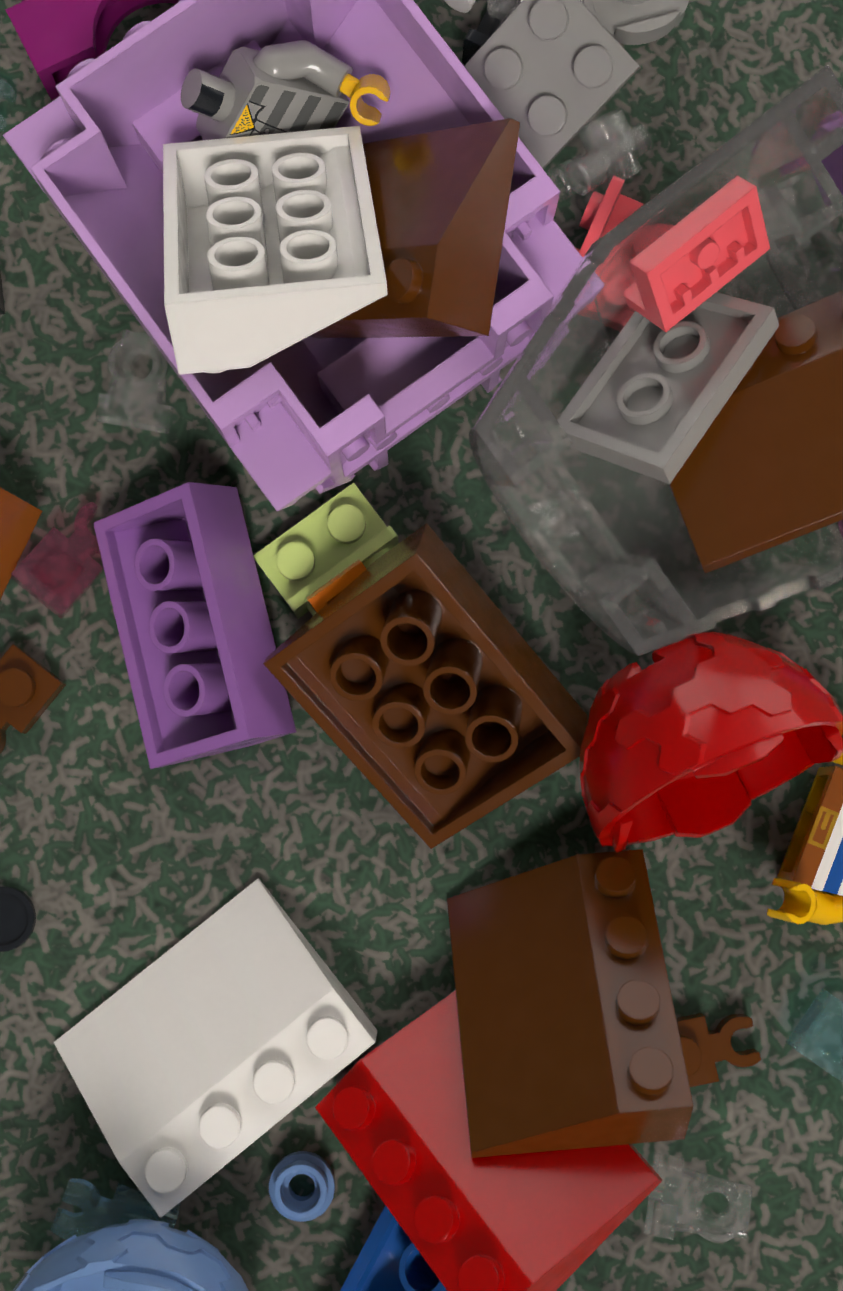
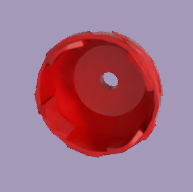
[579,631,843,853]

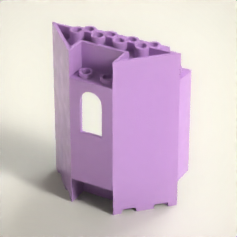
[3,0,601,511]

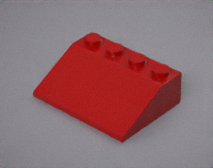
[315,991,663,1291]

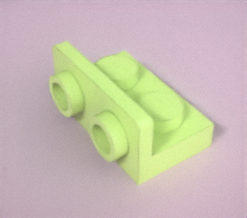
[253,482,399,619]

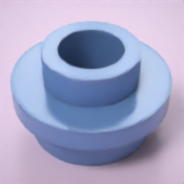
[269,1151,335,1222]

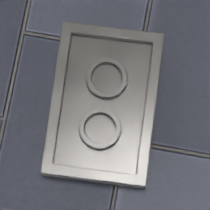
[464,0,641,170]
[552,292,779,484]

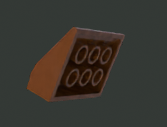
[309,118,520,339]
[670,290,843,574]
[263,523,587,849]
[447,849,694,1158]

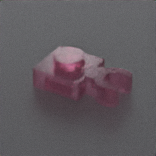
[11,502,103,619]

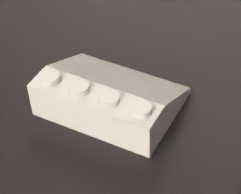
[163,126,388,375]
[54,878,377,1218]

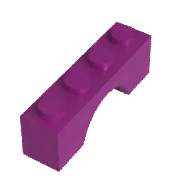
[5,0,179,101]

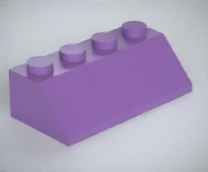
[93,482,296,769]

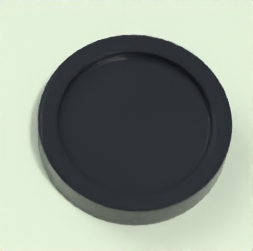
[0,886,36,952]

